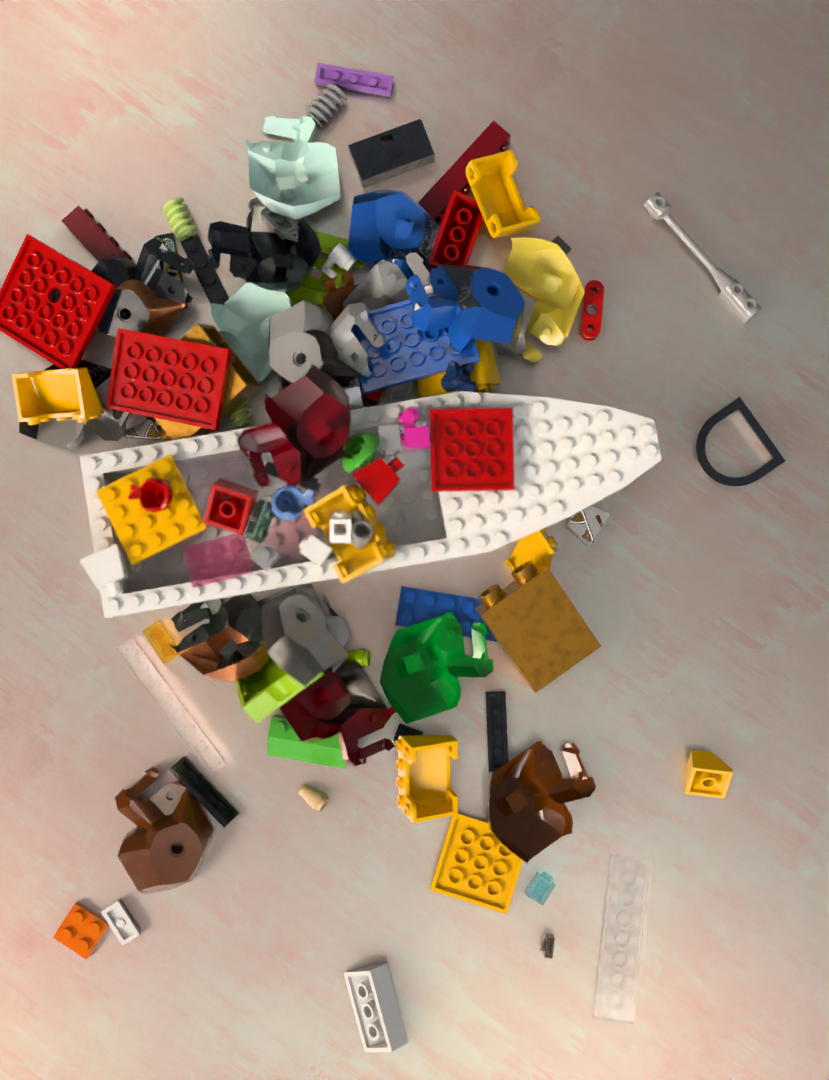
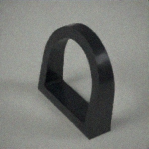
[696,397,786,486]

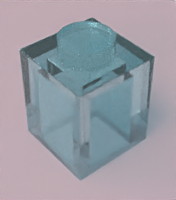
[524,871,555,906]

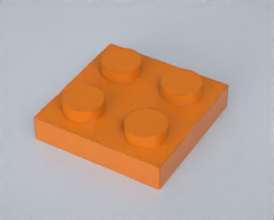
[53,902,109,959]

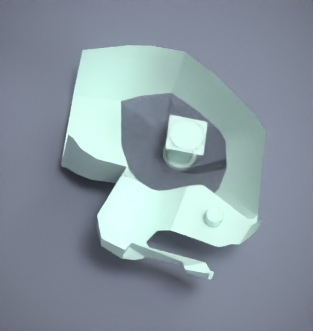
[245,116,341,220]
[211,283,293,383]

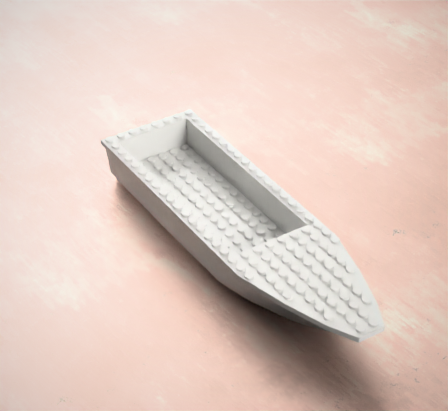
[79,391,662,618]

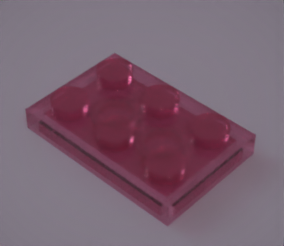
[183,534,254,588]

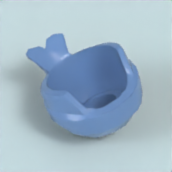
[271,485,315,521]

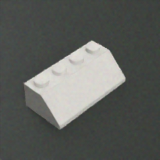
[344,963,409,1052]

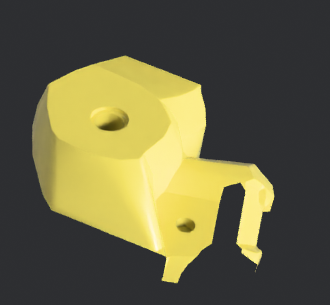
[503,238,585,362]

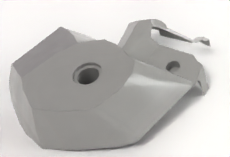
[343,252,433,310]

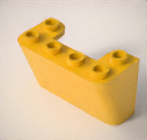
[466,150,541,238]
[417,339,501,399]
[12,367,104,425]
[303,484,396,584]
[395,735,458,823]

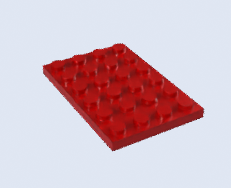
[105,328,232,430]

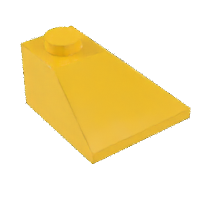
[685,749,733,798]

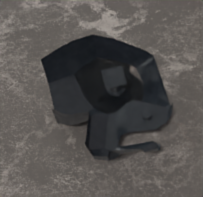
[208,209,322,292]

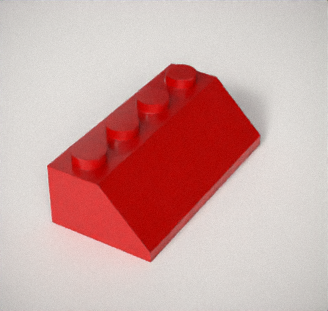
[427,190,484,268]

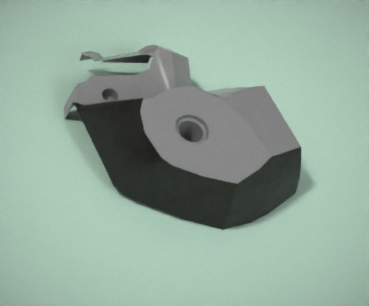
[262,589,351,687]

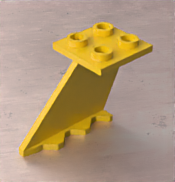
[505,527,558,572]

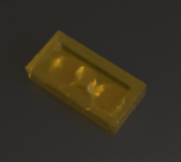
[142,620,179,664]

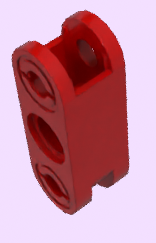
[579,280,604,342]

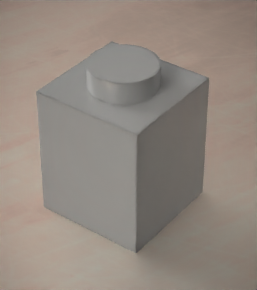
[378,424,401,456]
[249,541,281,572]

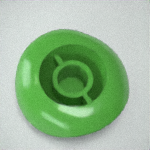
[341,432,380,473]

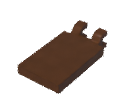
[322,272,358,321]

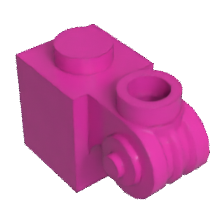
[398,407,430,451]

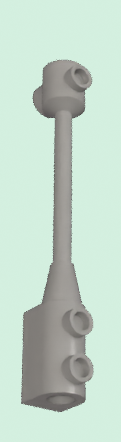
[644,192,761,324]

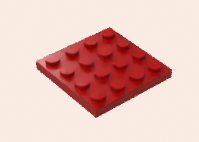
[430,408,514,492]

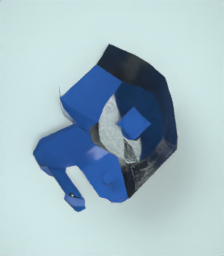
[348,190,439,280]
[406,264,525,355]

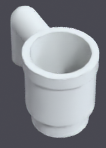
[321,243,357,280]

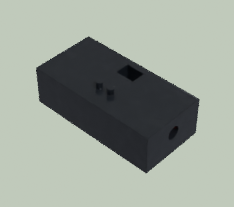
[348,119,435,188]

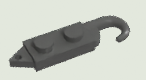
[248,198,299,242]

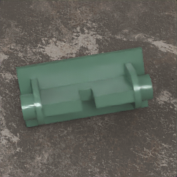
[245,499,275,544]

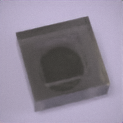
[540,933,555,959]

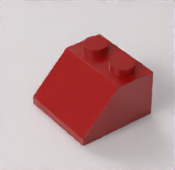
[203,478,259,535]

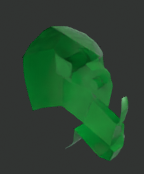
[380,612,493,724]

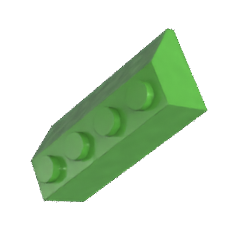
[267,715,346,769]

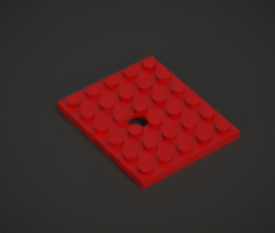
[0,234,117,369]

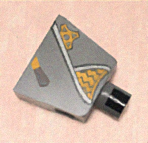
[124,420,164,447]
[565,506,611,547]

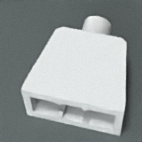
[80,544,128,597]

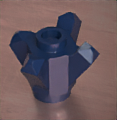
[441,360,477,392]

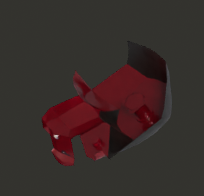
[237,364,351,487]
[279,661,396,767]

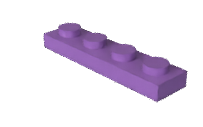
[315,63,394,97]

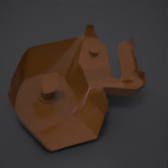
[487,741,596,864]
[115,766,213,894]

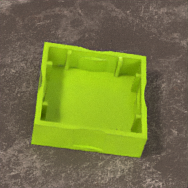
[236,641,323,723]

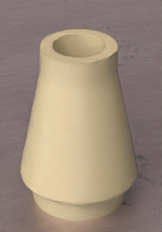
[299,784,329,811]

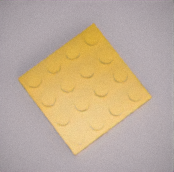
[96,454,208,565]
[430,813,523,915]

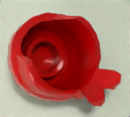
[128,477,173,513]

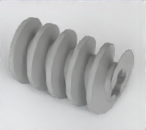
[306,83,347,128]

